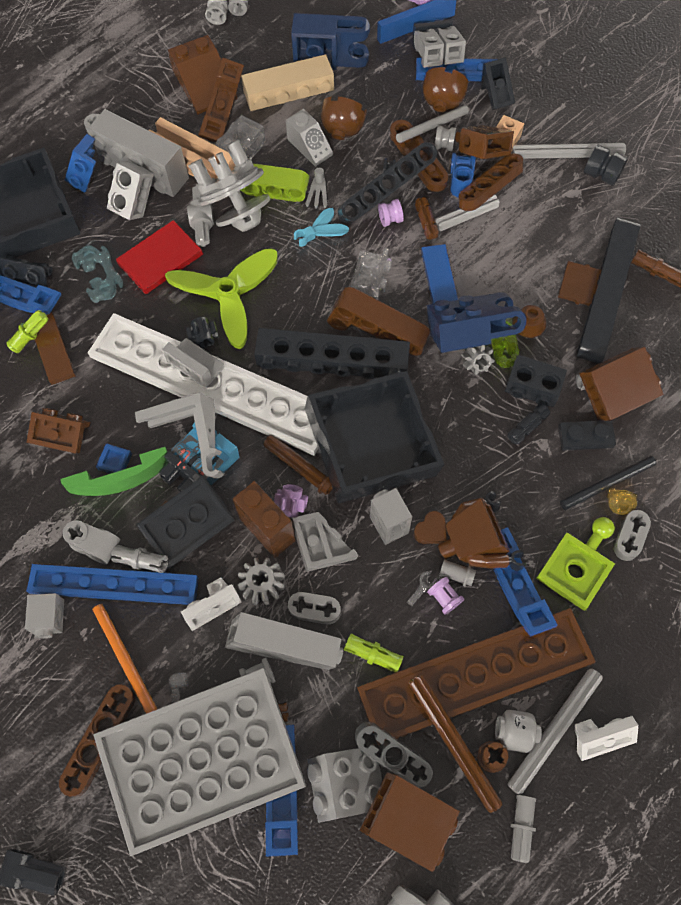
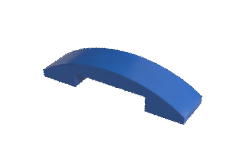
[0,275,61,314]
[493,528,557,636]
[265,725,298,857]

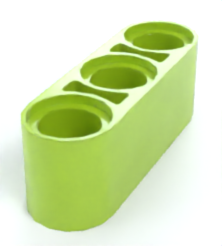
[241,164,309,202]

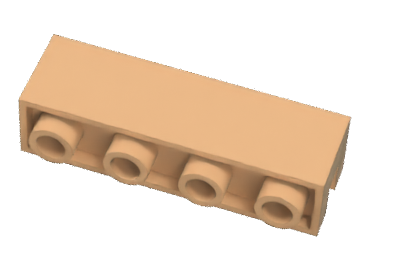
[149,117,235,179]

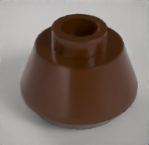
[512,305,546,338]

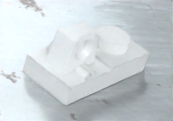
[181,578,242,631]
[575,716,638,761]

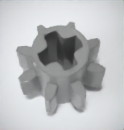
[461,345,495,375]

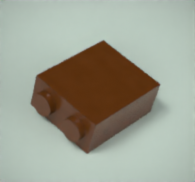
[579,347,664,421]
[233,481,295,558]
[359,772,460,872]

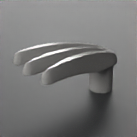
[305,168,327,208]

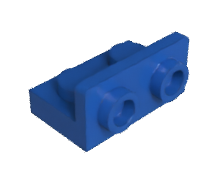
[65,134,96,193]

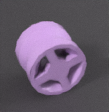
[378,199,403,227]

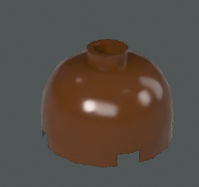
[423,67,468,112]
[321,96,367,140]

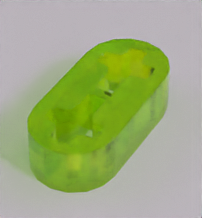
[491,321,519,368]

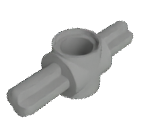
[187,184,214,247]

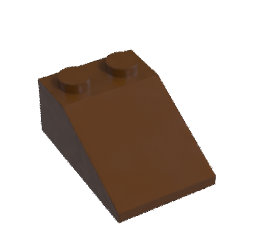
[168,35,237,115]

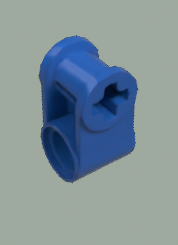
[450,153,476,198]

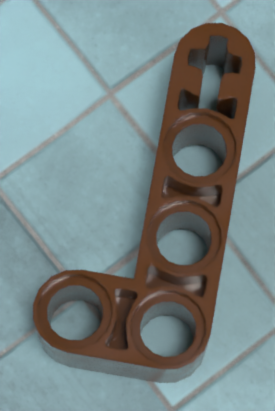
[327,287,430,356]

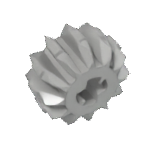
[238,557,285,605]

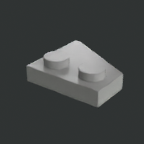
[291,512,358,572]

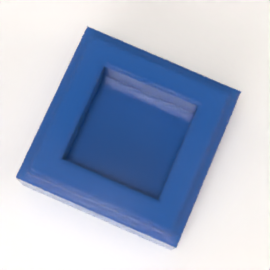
[96,444,132,474]

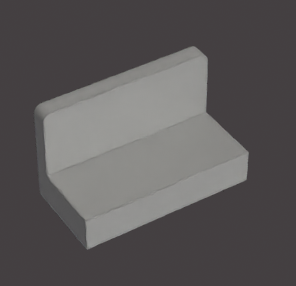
[162,338,224,388]

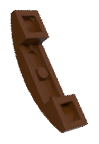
[199,58,244,144]

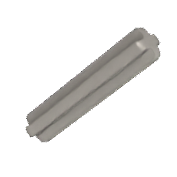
[435,195,500,231]

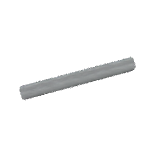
[512,143,626,159]
[508,668,603,795]

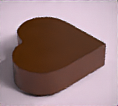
[414,511,447,544]

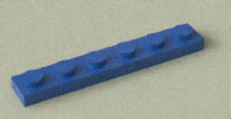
[27,564,199,605]

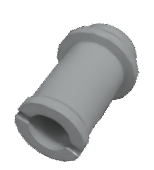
[439,559,476,587]

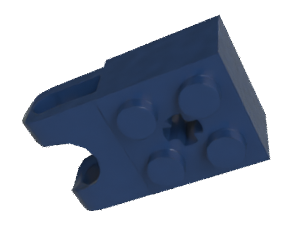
[291,13,370,70]
[427,292,527,353]

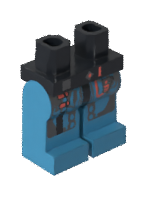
[159,423,240,492]

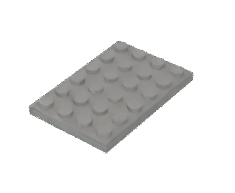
[93,668,306,856]

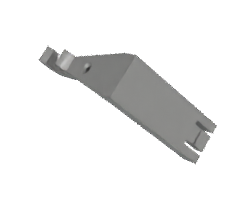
[135,392,225,479]

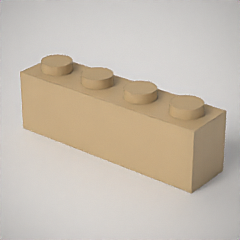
[241,55,334,111]

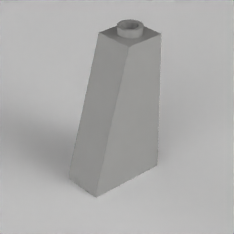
[225,612,343,670]

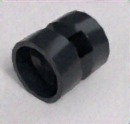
[584,144,628,186]

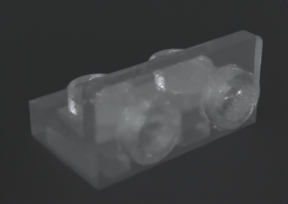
[351,248,392,300]

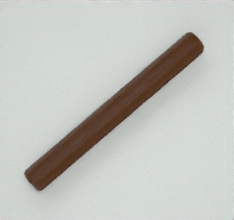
[408,674,502,813]

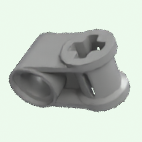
[63,520,120,565]

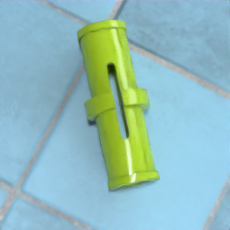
[344,633,404,673]

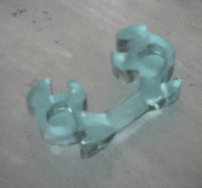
[72,245,123,303]

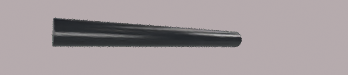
[560,456,657,510]

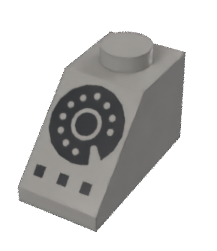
[286,109,333,167]

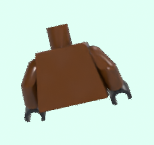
[438,491,526,571]

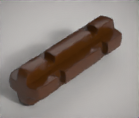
[415,197,439,240]

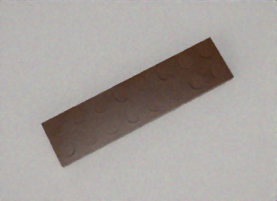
[357,608,596,746]

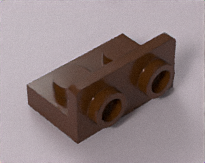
[26,408,91,453]

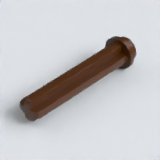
[263,435,333,495]

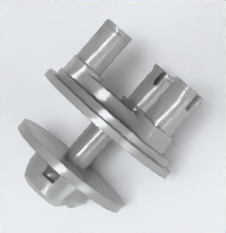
[188,139,270,232]

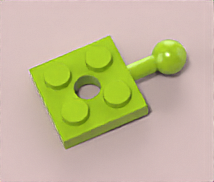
[536,517,615,611]

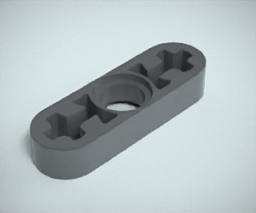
[355,722,433,788]

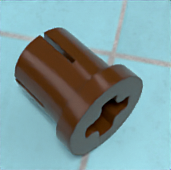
[477,741,508,773]

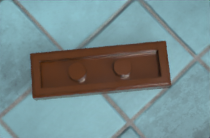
[35,312,76,385]

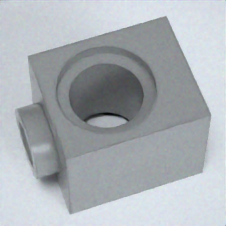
[25,593,64,638]

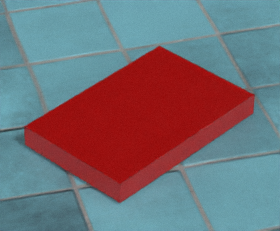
[116,220,203,294]

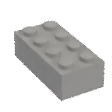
[88,109,189,197]

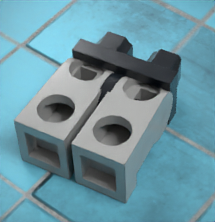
[412,19,466,68]

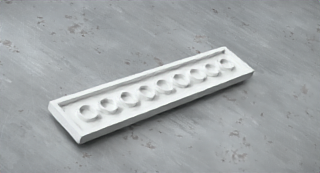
[88,313,318,456]

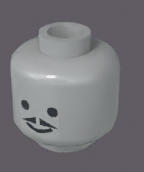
[495,709,542,753]

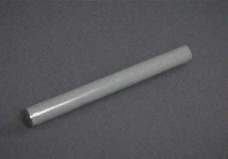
[396,105,469,143]

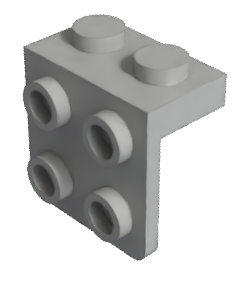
[307,748,382,823]

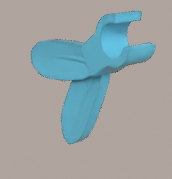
[294,208,349,247]

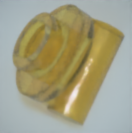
[607,488,637,515]

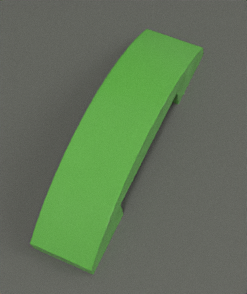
[61,447,168,496]

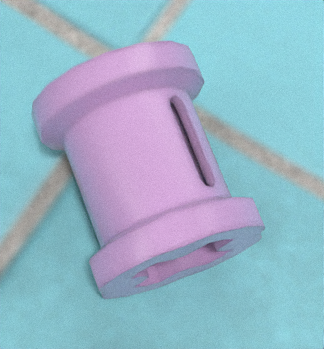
[427,577,464,614]

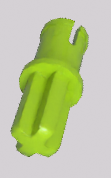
[6,310,49,353]

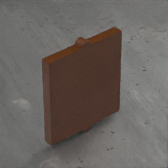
[558,261,602,306]

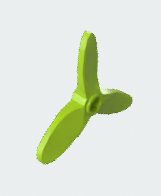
[165,249,278,349]

